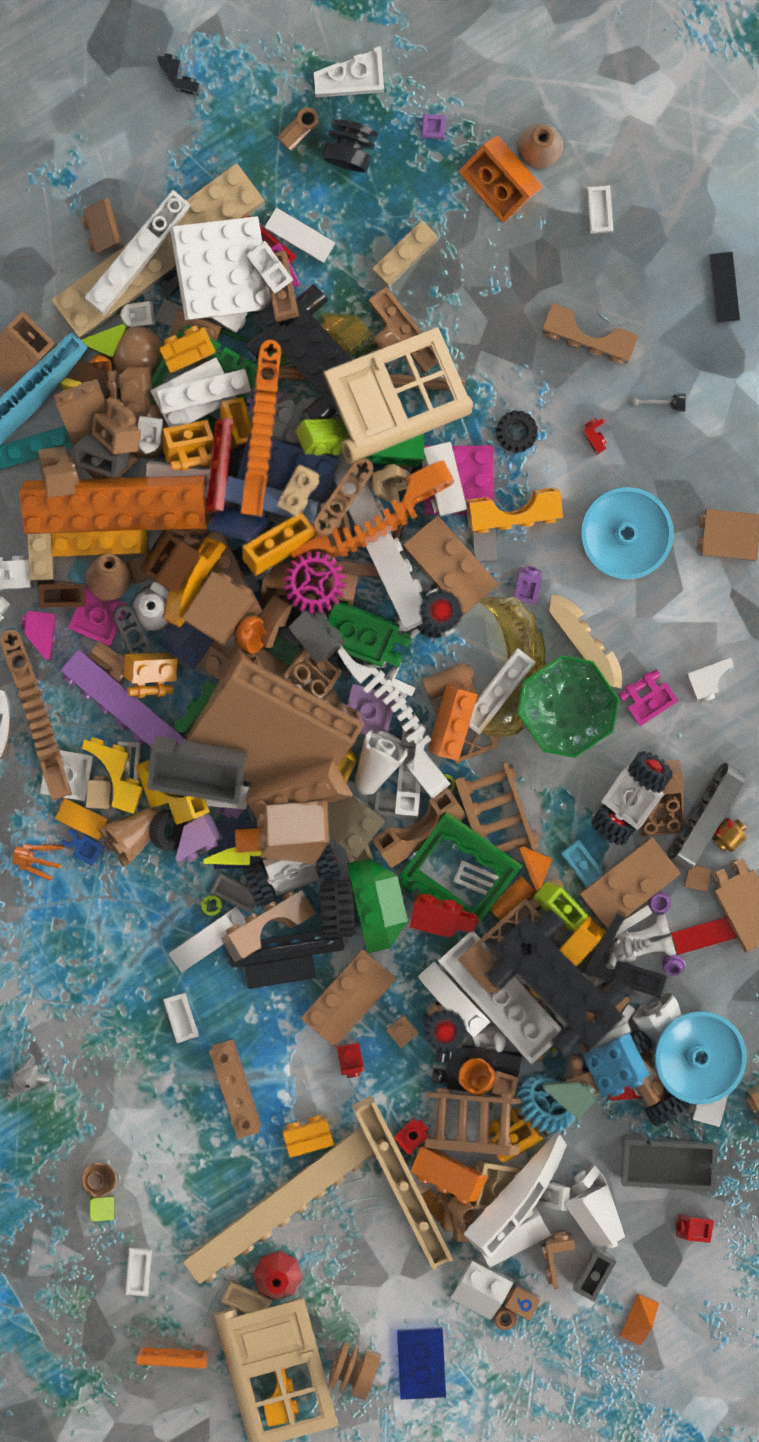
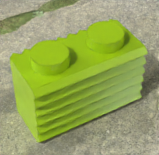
[295,419,351,456]
[534,882,588,932]

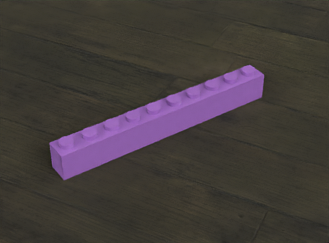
[61,649,249,819]

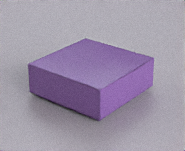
[421,114,446,140]

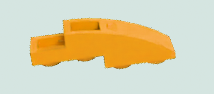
[164,537,226,627]

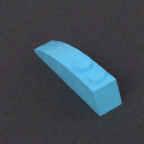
[0,332,87,445]

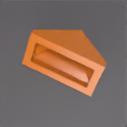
[235,828,261,853]
[519,846,552,891]
[620,1294,659,1345]

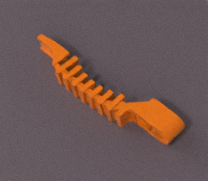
[241,340,281,516]
[291,461,454,562]

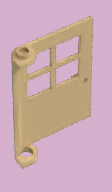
[323,327,473,465]
[213,1298,339,1442]

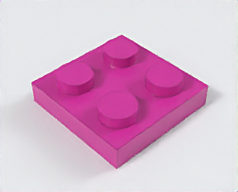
[68,586,128,646]

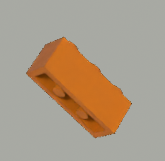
[427,684,478,761]
[410,1146,487,1204]

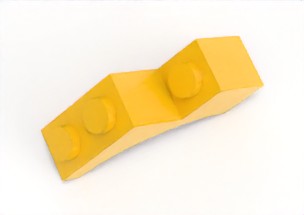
[82,737,143,814]
[135,760,210,825]

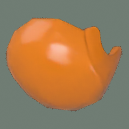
[234,616,266,654]
[459,1058,496,1096]

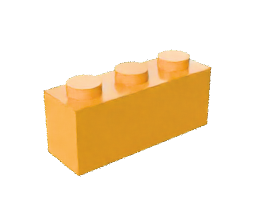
[243,512,315,576]

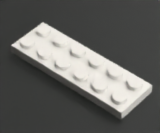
[438,931,561,1065]

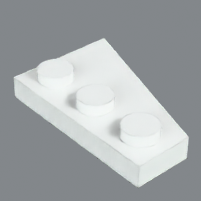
[314,46,384,97]

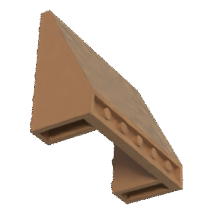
[185,647,364,783]

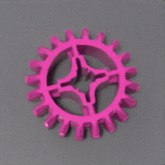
[283,551,346,614]

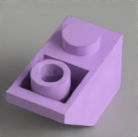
[176,814,223,863]

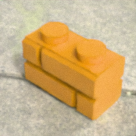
[160,326,216,373]
[282,1114,334,1158]

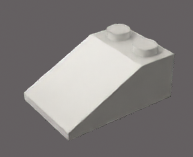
[151,357,237,427]

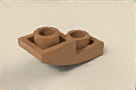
[259,596,292,648]

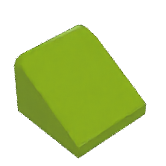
[90,1196,114,1222]

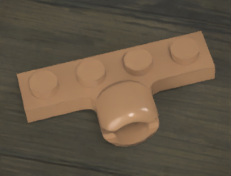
[368,287,438,374]

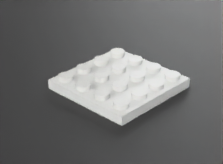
[170,217,272,320]

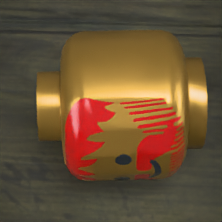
[713,818,747,852]

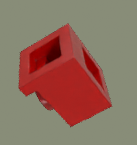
[393,1117,429,1155]

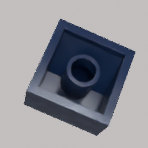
[207,504,274,543]
[157,622,215,670]

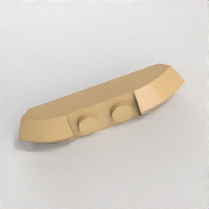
[548,594,622,688]

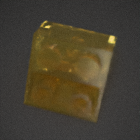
[321,313,372,356]

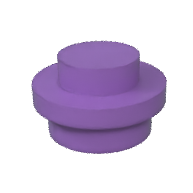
[648,891,671,915]
[662,955,686,976]

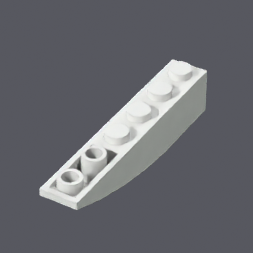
[85,190,191,316]
[464,1133,567,1259]

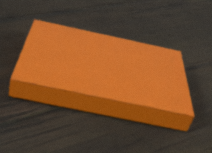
[137,1347,209,1368]

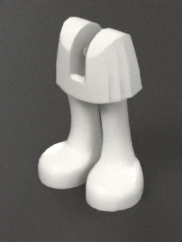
[615,914,676,963]

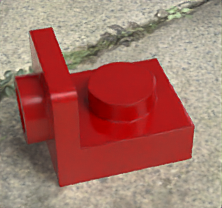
[582,418,607,455]
[337,1042,364,1078]
[675,1214,714,1243]

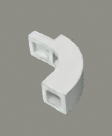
[169,906,246,973]
[418,961,490,1037]

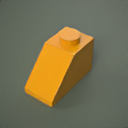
[220,397,253,452]

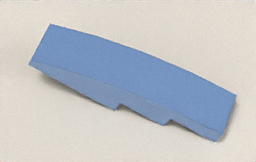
[224,477,319,525]

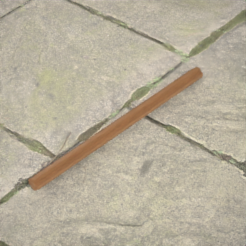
[239,363,465,391]

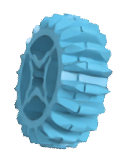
[516,1073,575,1134]

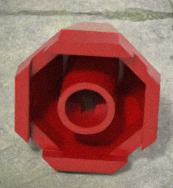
[253,1250,303,1301]

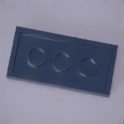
[236,432,339,503]

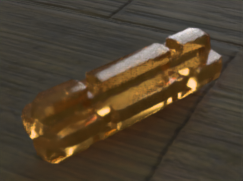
[422,1190,447,1232]

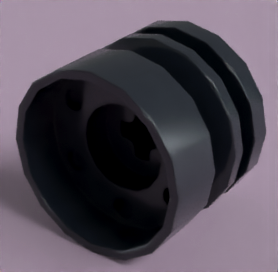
[322,119,378,173]

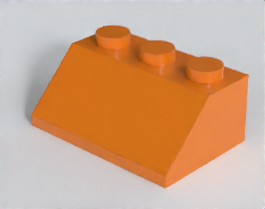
[458,135,543,223]

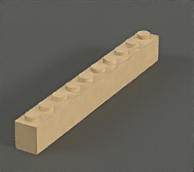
[183,1125,376,1284]

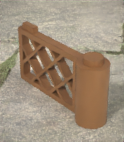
[422,662,501,764]
[458,898,556,995]

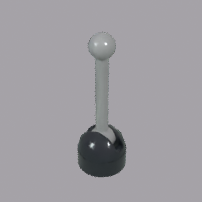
[630,393,686,412]

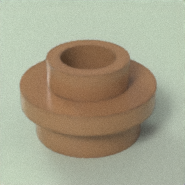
[494,1307,517,1330]

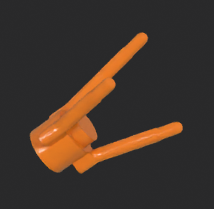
[12,844,65,881]

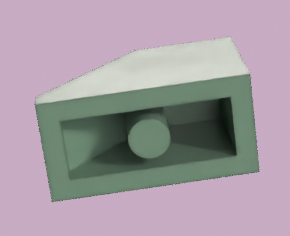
[543,1081,597,1120]

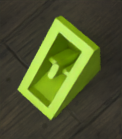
[81,324,126,358]

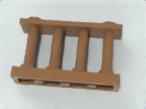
[455,762,540,867]
[209,1038,262,1139]
[425,1088,521,1156]

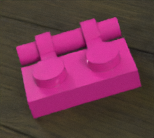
[618,669,678,726]

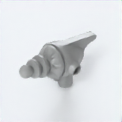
[595,936,651,970]
[5,1055,50,1101]

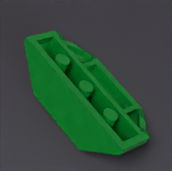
[347,858,408,953]

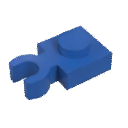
[61,829,105,866]

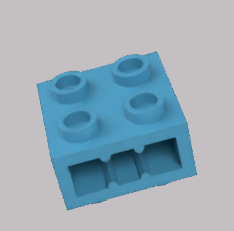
[582,1033,649,1097]

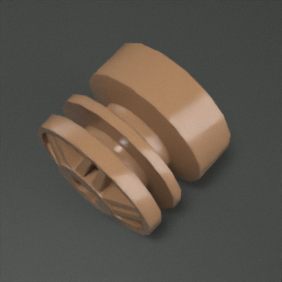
[328,1341,381,1400]

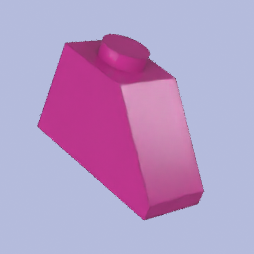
[21,611,57,660]

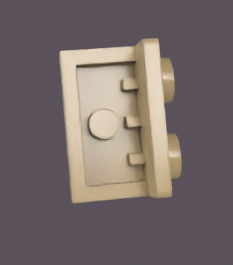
[277,465,320,516]
[371,465,411,503]

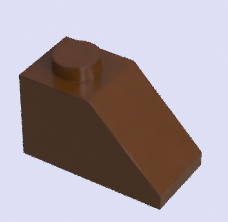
[37,581,86,608]

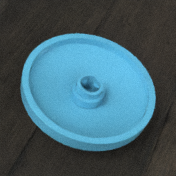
[581,487,674,580]
[654,1011,747,1104]

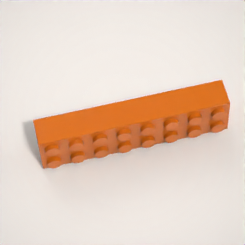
[19,475,210,534]

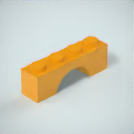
[466,487,563,533]
[51,530,148,557]
[263,1367,299,1427]

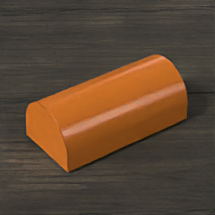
[490,876,537,921]

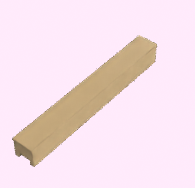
[352,1096,453,1271]

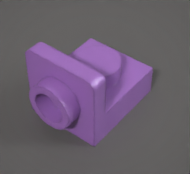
[514,566,542,604]

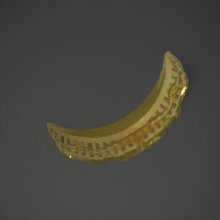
[479,596,546,737]

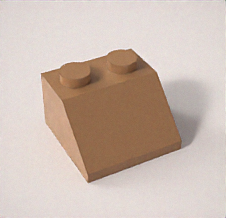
[81,198,124,256]

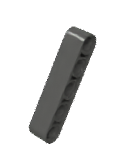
[668,763,746,870]

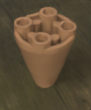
[518,123,563,169]
[86,554,131,601]
[99,807,160,867]

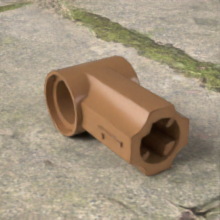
[277,107,319,152]
[88,641,127,684]
[448,1197,478,1243]

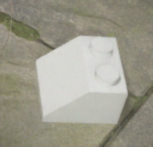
[450,1257,513,1320]

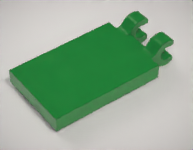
[327,601,412,667]

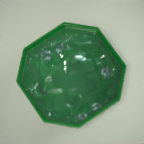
[517,655,620,758]

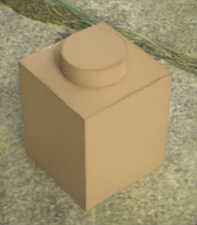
[86,776,113,809]

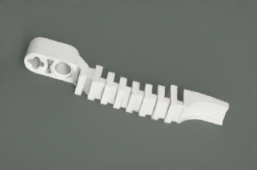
[337,646,451,798]

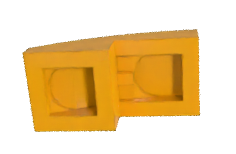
[55,798,109,840]

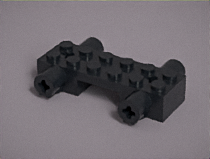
[245,284,388,421]
[484,909,631,1058]

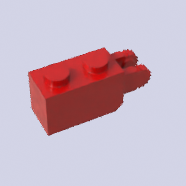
[410,894,479,938]

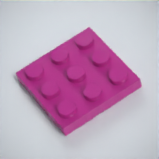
[424,446,493,515]

